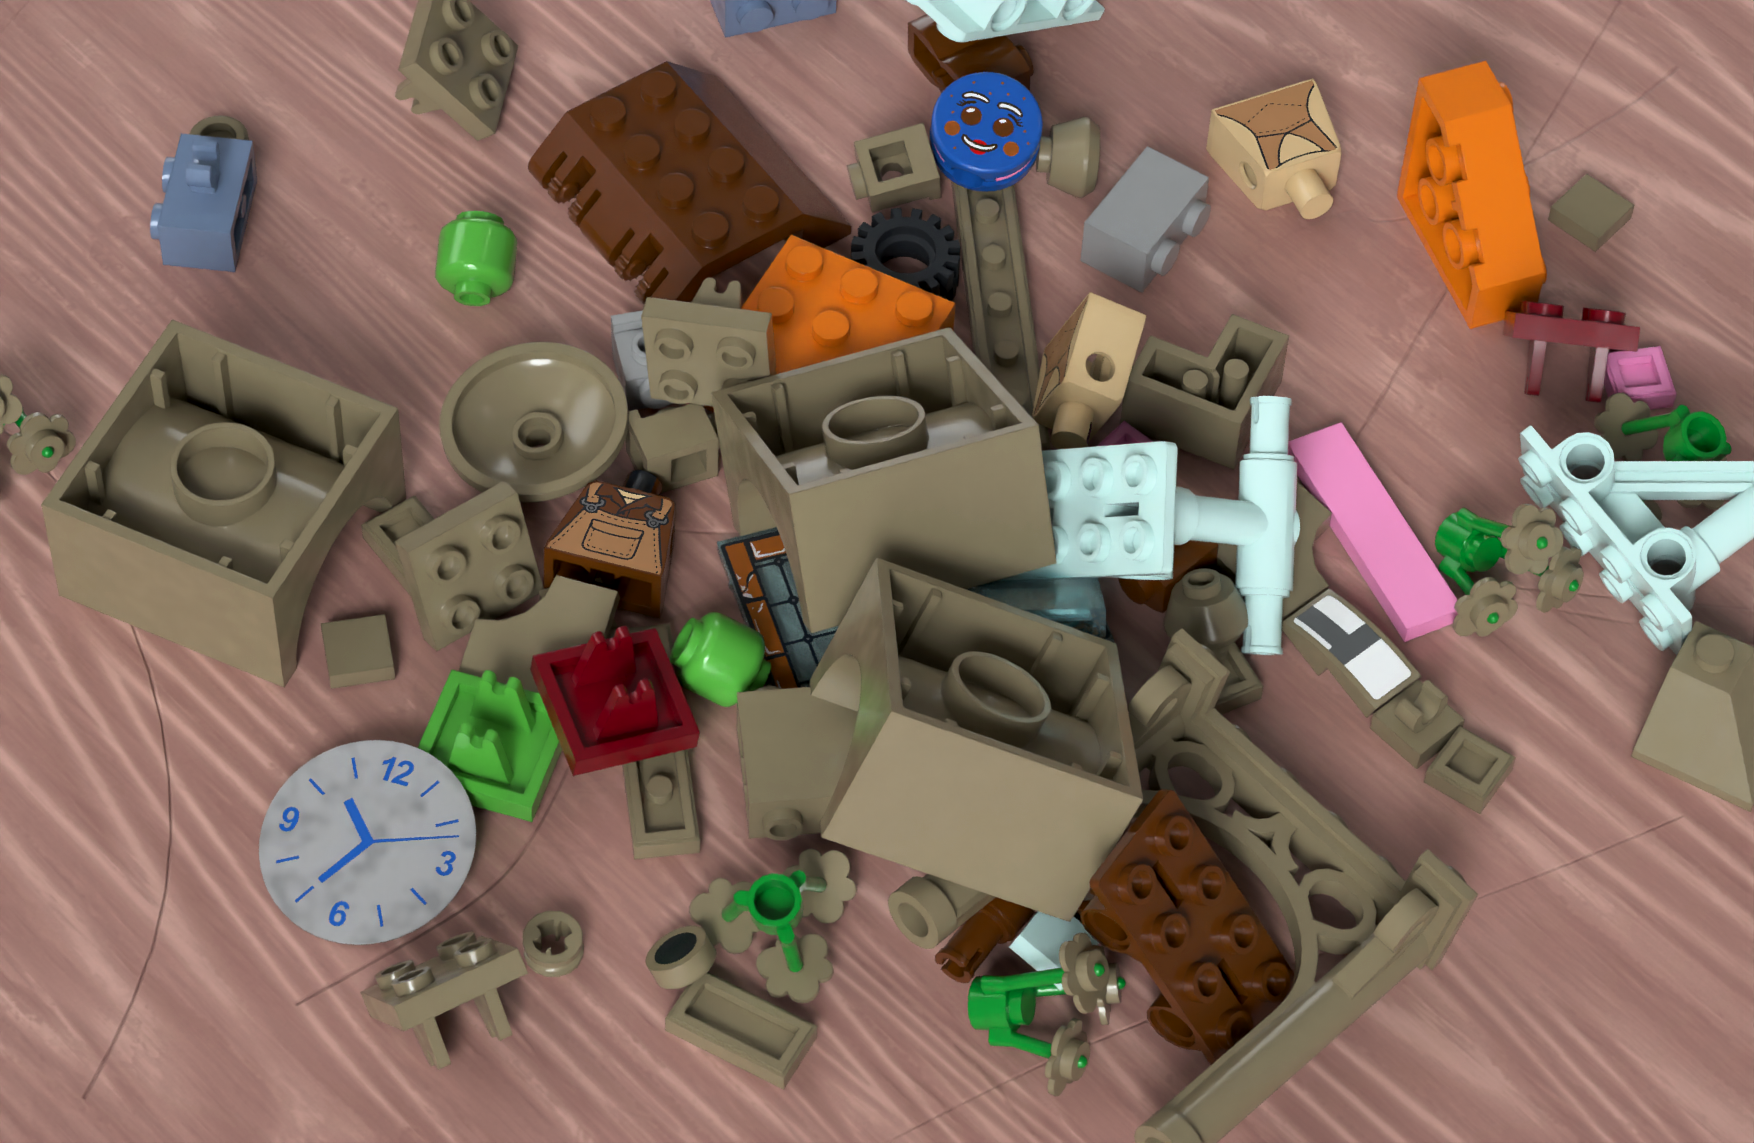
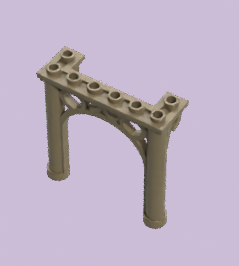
[888,628,1478,1143]

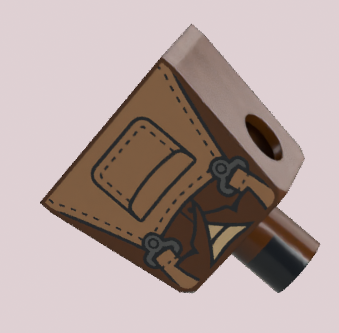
[544,470,676,619]

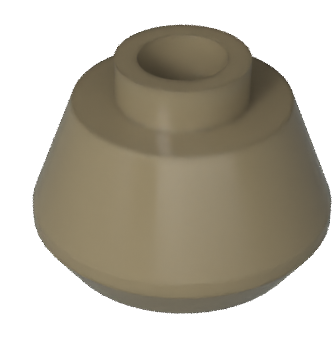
[1036,117,1100,198]
[1164,568,1248,650]

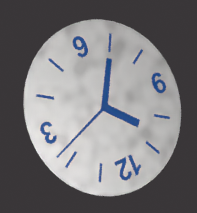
[259,740,476,945]

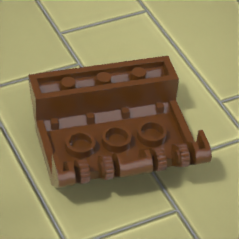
[528,61,852,304]

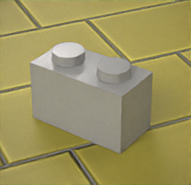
[1080,146,1211,293]

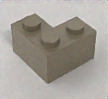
[1120,314,1289,470]

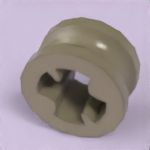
[522,911,584,977]

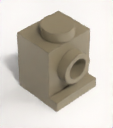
[847,123,941,213]
[626,404,720,494]

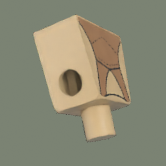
[1206,78,1341,219]
[1032,292,1146,449]

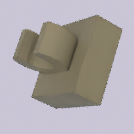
[1370,679,1465,769]

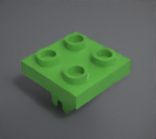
[418,669,562,822]

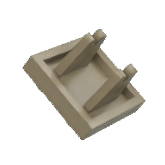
[395,0,518,141]
[641,278,777,407]
[395,481,543,651]
[360,932,528,1070]

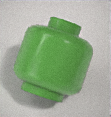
[435,211,518,306]
[670,612,771,707]

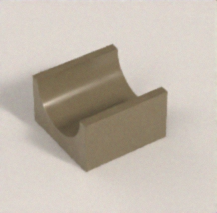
[41,319,406,688]
[711,327,1057,633]
[810,557,1143,922]

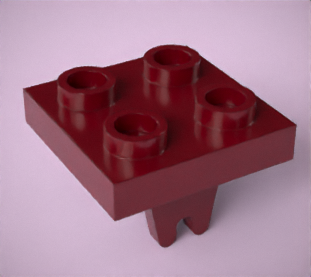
[1503,301,1640,403]
[530,626,700,776]

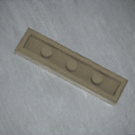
[607,624,700,860]

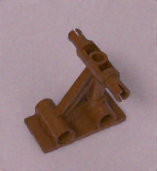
[935,789,1294,1065]

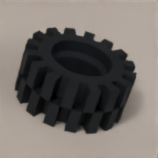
[851,208,960,301]

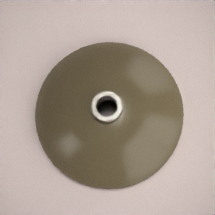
[439,342,629,502]

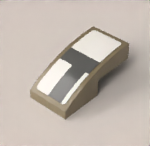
[1282,589,1421,718]

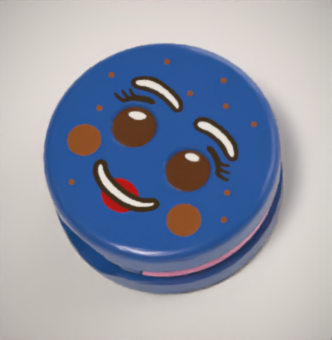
[929,72,1043,192]

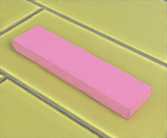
[1288,422,1458,642]

